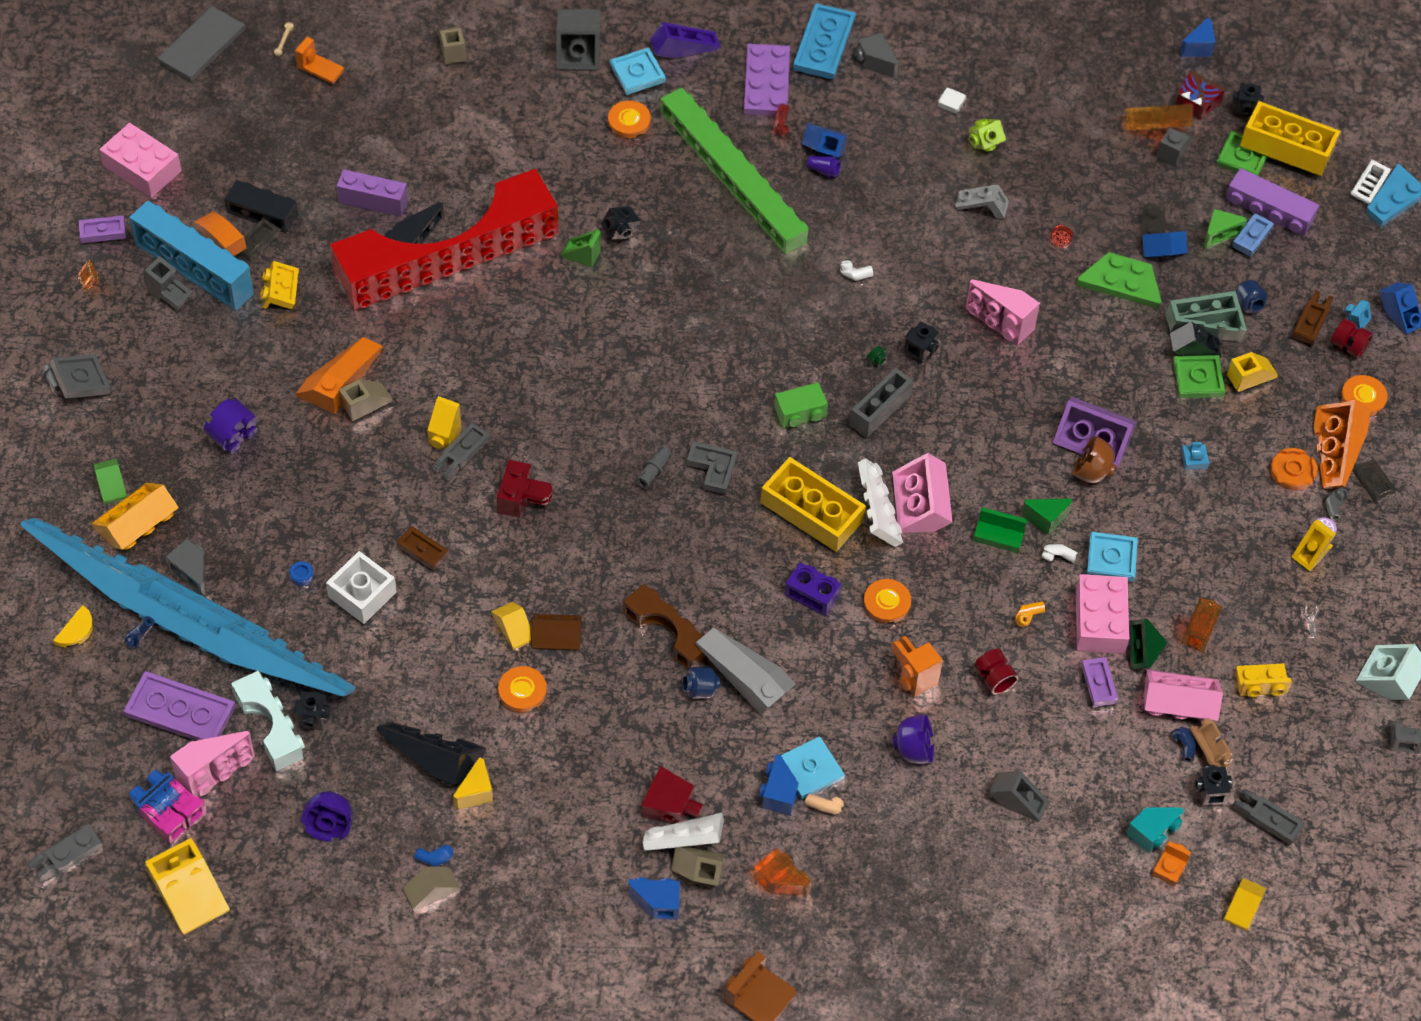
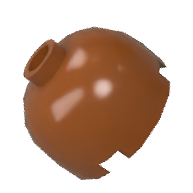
[1072,436,1116,483]

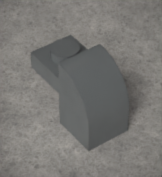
[144,256,193,311]

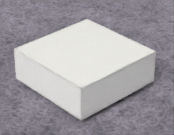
[937,88,966,115]

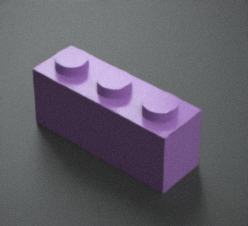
[337,169,408,217]

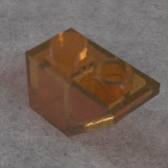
[1182,597,1223,653]
[753,848,811,897]

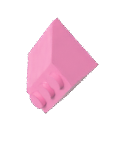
[892,453,953,533]
[1143,669,1223,722]

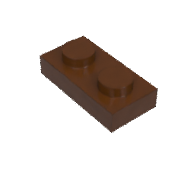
[396,525,449,571]

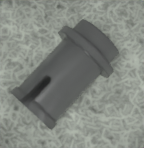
[42,364,62,394]

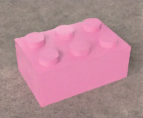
[99,123,182,198]
[1076,574,1129,654]

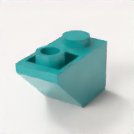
[1126,807,1185,854]

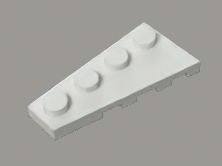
[858,458,903,547]

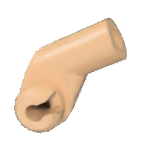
[805,794,844,815]

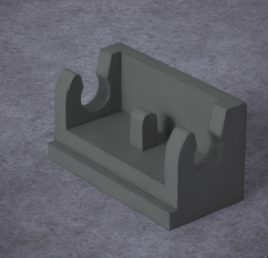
[1391,721,1421,754]

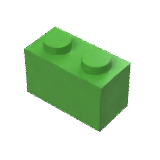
[774,382,828,428]

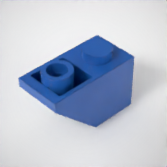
[801,123,849,157]
[1379,282,1421,334]
[759,754,799,816]
[628,877,680,920]

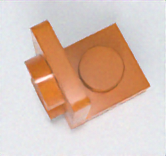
[295,37,344,84]

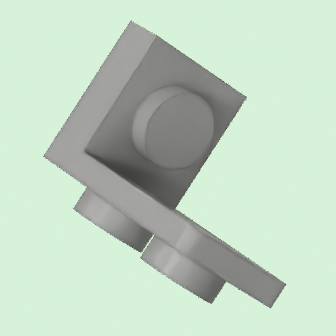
[955,184,1009,219]

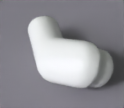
[840,260,873,281]
[1042,544,1078,563]

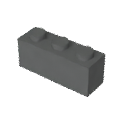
[850,368,913,438]

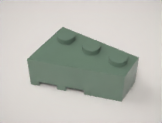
[1165,291,1247,343]

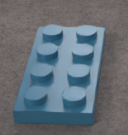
[793,3,856,79]

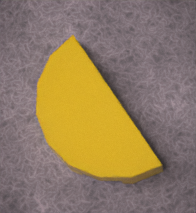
[53,605,93,648]

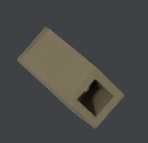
[437,27,466,64]
[339,379,393,421]
[672,846,726,886]

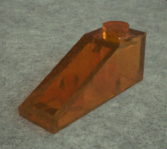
[1125,104,1193,130]

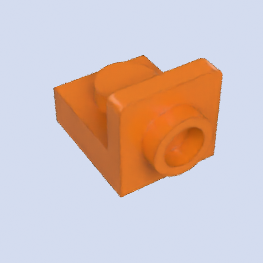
[1152,841,1191,887]

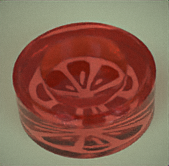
[1050,226,1073,248]

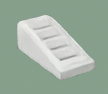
[1350,159,1391,205]

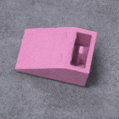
[966,279,1040,346]
[170,731,255,797]

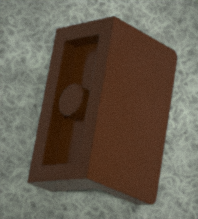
[532,614,582,650]

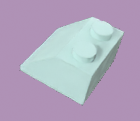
[1356,644,1421,700]

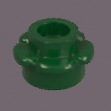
[867,345,888,366]

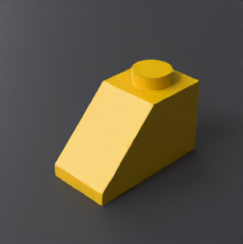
[427,396,461,449]

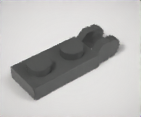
[432,423,491,481]
[1232,789,1305,845]
[28,824,103,882]

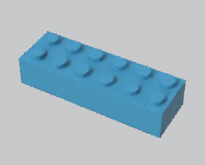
[129,201,254,311]

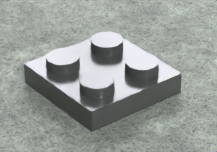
[50,354,111,398]

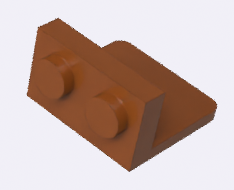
[725,951,796,1021]

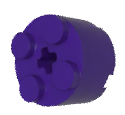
[203,397,258,454]

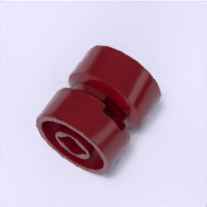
[1330,318,1373,359]
[974,648,1019,695]

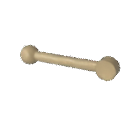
[274,23,293,56]

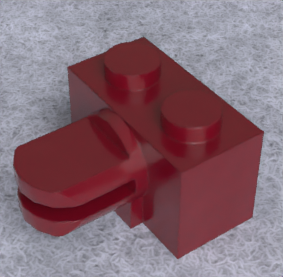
[497,460,552,518]

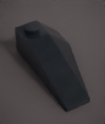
[376,722,486,786]

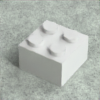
[326,551,397,624]

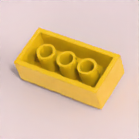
[1240,101,1340,176]
[760,457,866,552]

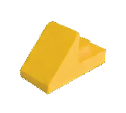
[1292,519,1336,571]

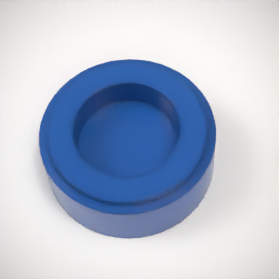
[289,561,314,586]

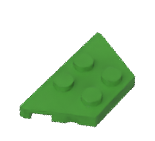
[1076,252,1161,309]

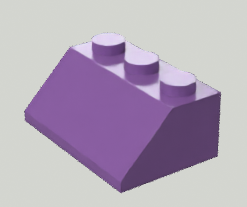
[1053,397,1137,468]

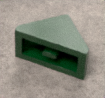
[1129,619,1167,669]

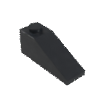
[385,202,444,244]

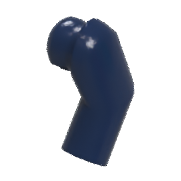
[124,616,155,649]
[1172,727,1197,763]

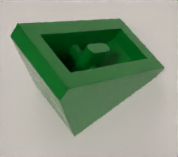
[1022,498,1072,535]

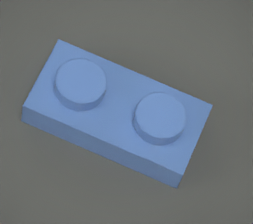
[1232,213,1274,257]

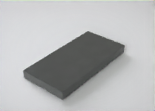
[157,6,246,82]

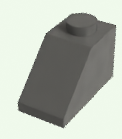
[855,33,899,78]
[1156,127,1195,167]
[166,539,206,596]
[989,771,1049,821]

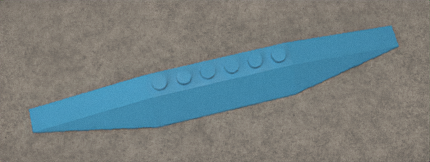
[21,518,356,696]

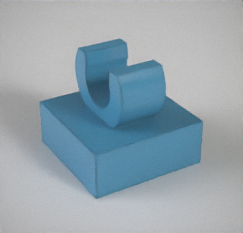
[1344,300,1371,329]
[1181,442,1209,470]

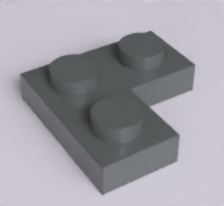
[687,441,738,494]

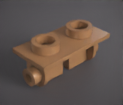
[1190,718,1233,768]

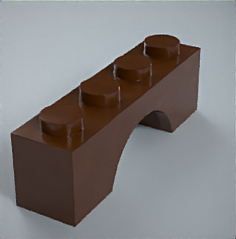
[623,584,708,671]

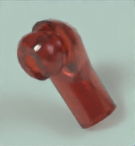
[773,103,790,136]

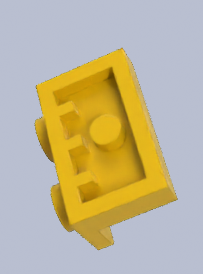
[260,261,299,309]
[1235,663,1292,697]

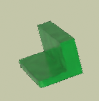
[973,507,1027,553]

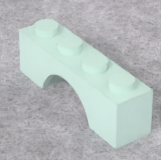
[231,671,305,772]

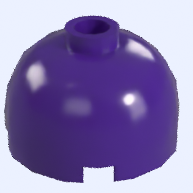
[893,714,935,764]
[301,791,353,842]

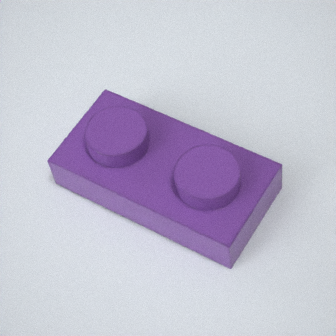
[79,215,126,243]
[1081,657,1118,707]

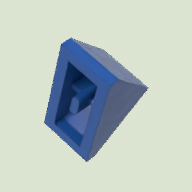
[1179,18,1216,57]
[1142,231,1188,257]

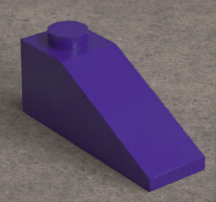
[650,22,721,58]

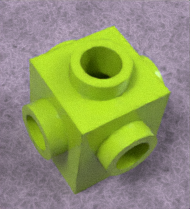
[968,119,1006,152]

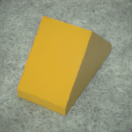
[491,602,532,651]
[453,757,493,810]
[1223,878,1267,931]

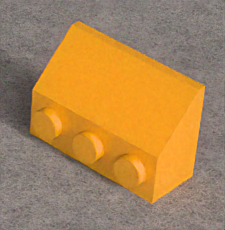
[91,482,179,550]

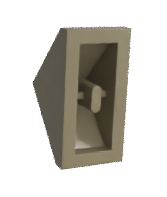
[403,867,460,911]

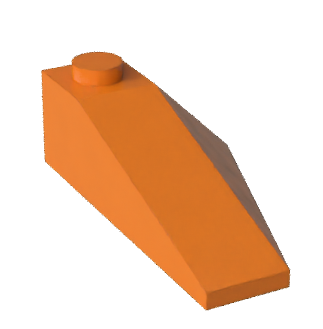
[296,337,383,414]
[1314,400,1371,489]

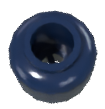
[1235,280,1268,313]
[682,667,720,699]

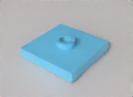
[610,47,666,95]
[1087,532,1138,582]
[781,736,845,800]

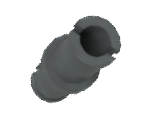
[635,446,672,489]

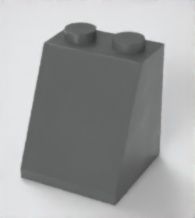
[557,9,600,70]

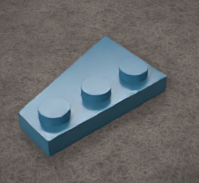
[1366,164,1421,227]

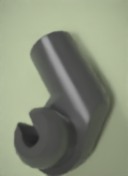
[1325,488,1348,521]

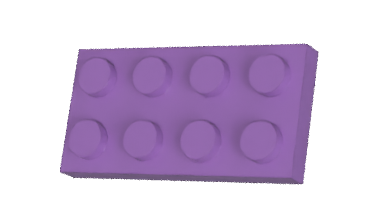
[744,44,790,117]
[123,671,236,741]

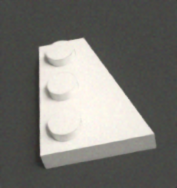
[643,812,724,850]

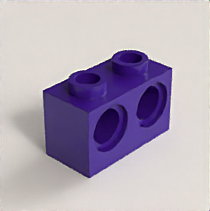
[784,562,841,617]

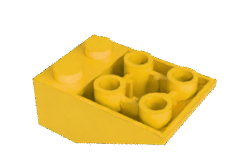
[145,838,230,935]

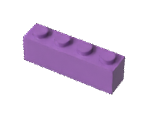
[1225,168,1320,236]

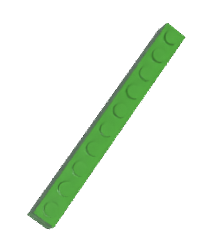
[660,87,809,255]

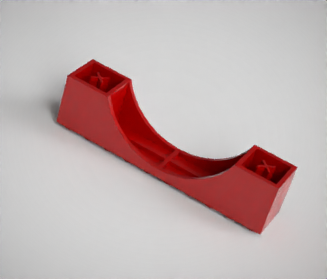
[330,168,559,311]

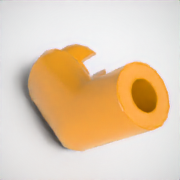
[1015,601,1045,627]

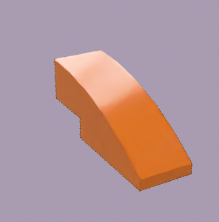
[194,211,247,256]

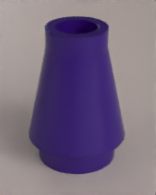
[807,156,841,178]

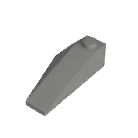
[695,627,796,716]

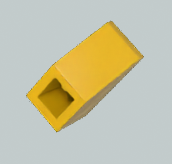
[1227,352,1278,392]

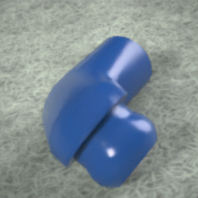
[414,845,453,867]

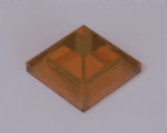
[77,260,100,291]

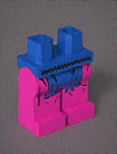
[129,770,206,845]

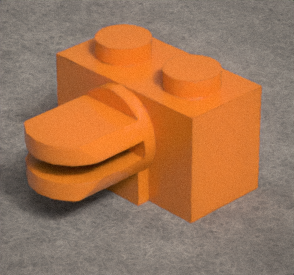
[891,636,943,697]

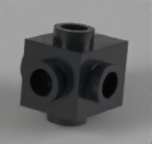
[1232,83,1264,118]
[601,206,641,239]
[904,321,940,363]
[294,691,331,731]
[1195,765,1233,806]

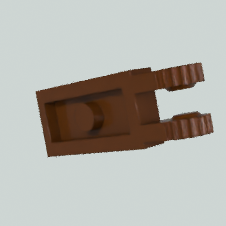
[1292,290,1334,345]

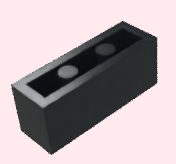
[224,180,298,234]

